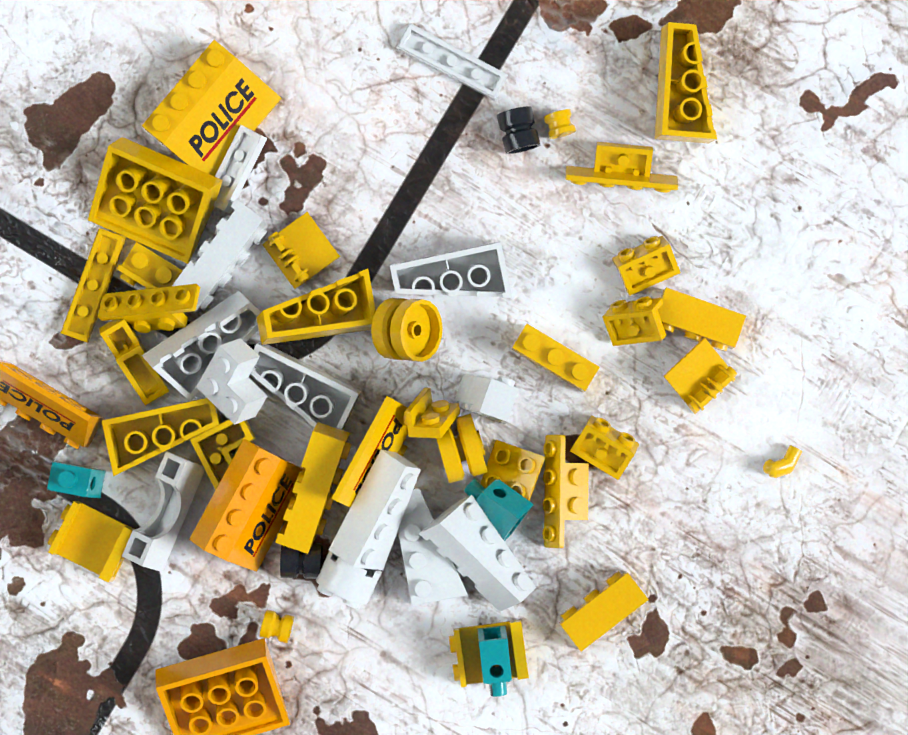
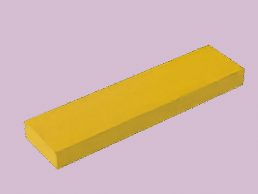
[61,228,126,343]

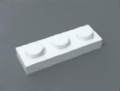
[214,125,267,214]

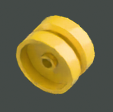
[371,297,443,362]
[436,413,488,483]

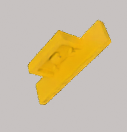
[565,142,678,193]
[98,284,200,333]
[542,435,589,548]

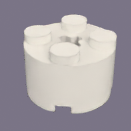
[316,551,382,609]

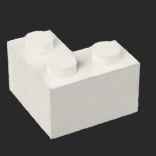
[196,338,267,425]

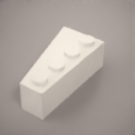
[172,198,268,313]
[390,242,513,298]
[142,291,261,401]
[250,342,362,430]
[453,374,519,424]
[328,450,421,570]
[398,488,468,606]
[419,495,536,612]

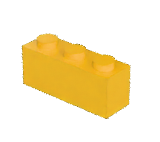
[658,287,746,352]
[511,323,600,393]
[559,571,649,652]

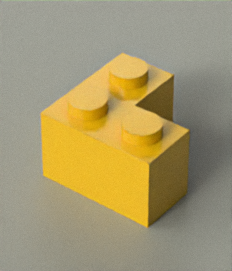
[190,420,256,490]

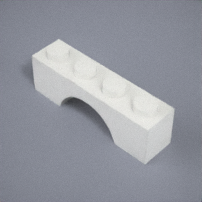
[122,451,205,572]

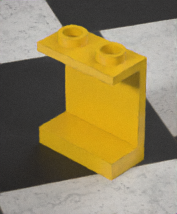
[48,501,134,583]
[449,620,529,687]

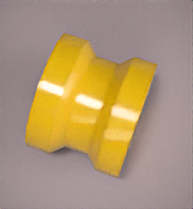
[543,109,576,139]

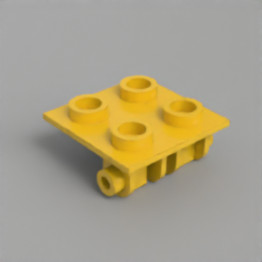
[262,212,340,289]
[663,338,737,414]
[480,440,545,501]

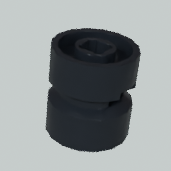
[497,106,541,154]
[280,542,323,579]

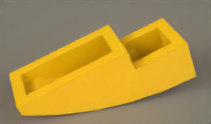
[99,319,169,406]

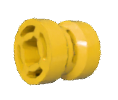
[260,609,294,643]

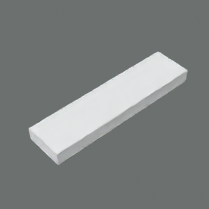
[396,23,508,101]

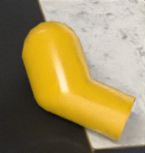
[763,445,802,478]

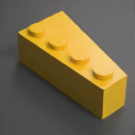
[655,22,717,144]
[256,269,376,345]
[102,398,222,476]
[275,422,352,554]

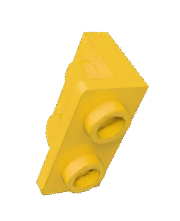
[612,236,681,296]
[116,242,183,289]
[602,296,666,346]
[403,388,460,439]
[570,415,639,480]

